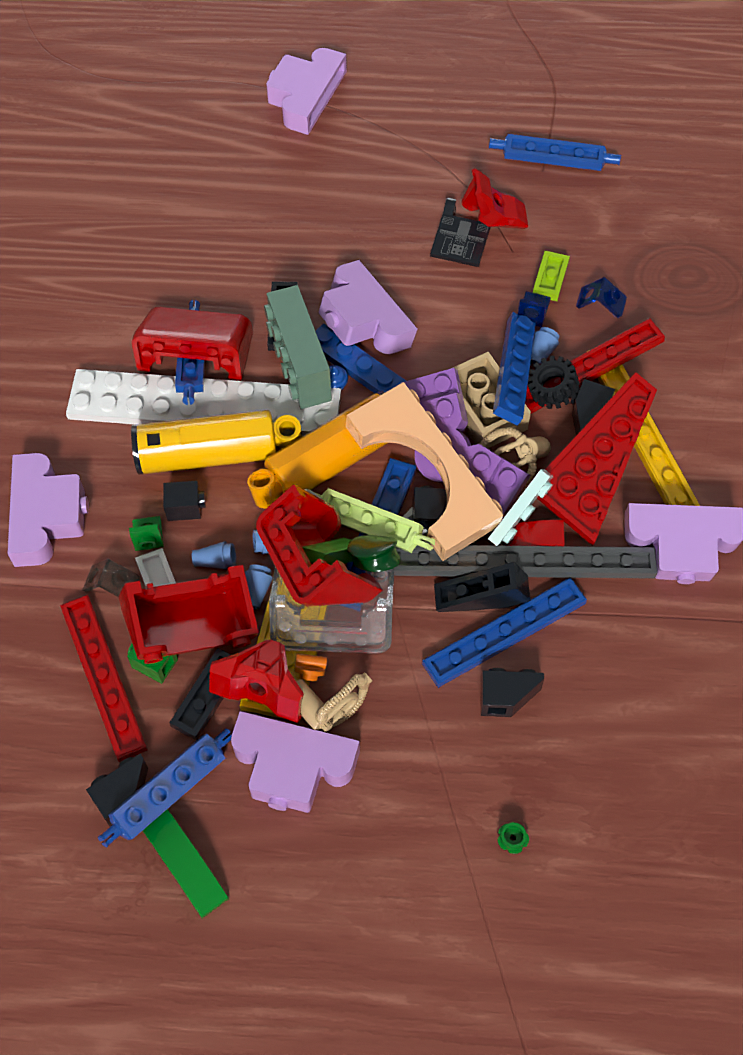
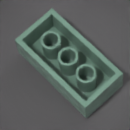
[264,285,332,410]

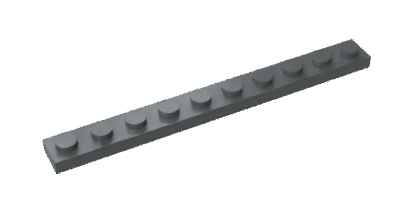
[365,545,657,578]

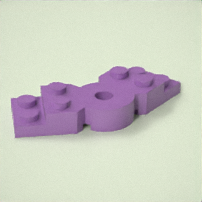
[404,368,531,521]

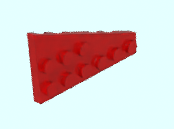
[537,372,657,546]

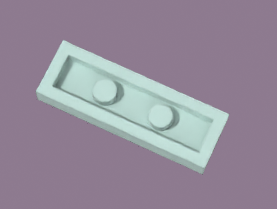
[488,469,553,546]

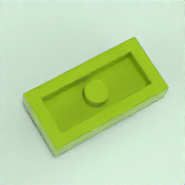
[532,251,570,301]

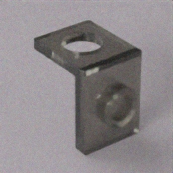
[82,558,140,597]

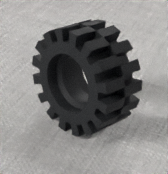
[528,356,579,409]

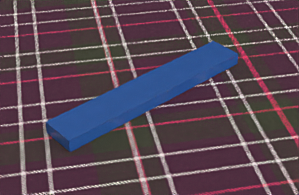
[339,458,417,612]
[422,577,587,688]

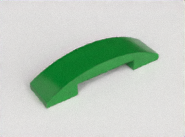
[142,809,229,919]

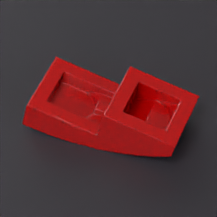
[505,520,565,546]

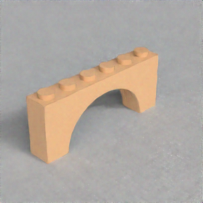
[346,382,503,561]

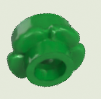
[497,822,529,854]

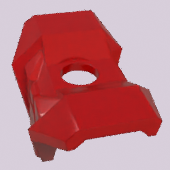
[461,168,528,229]
[209,639,304,723]

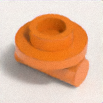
[294,653,327,681]

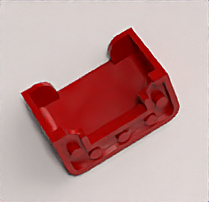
[132,307,253,381]
[256,484,383,607]
[119,565,259,664]

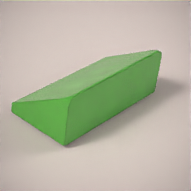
[302,538,353,565]

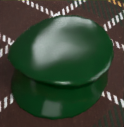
[347,535,401,572]

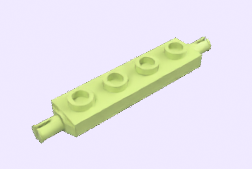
[314,488,435,553]

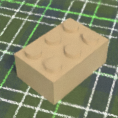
[453,352,531,448]

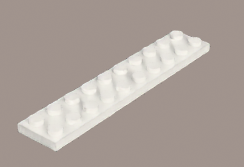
[66,369,341,436]

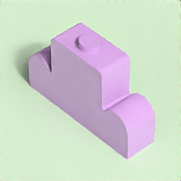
[266,48,347,135]
[319,260,417,354]
[8,453,89,567]
[624,503,743,584]
[231,711,360,813]

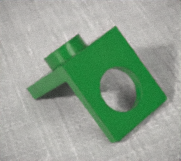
[129,516,164,551]

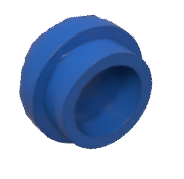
[329,365,348,390]

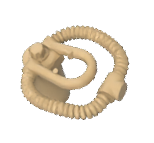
[480,427,551,486]
[296,672,372,732]

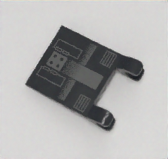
[430,198,491,267]

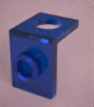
[576,277,627,318]
[518,291,551,327]

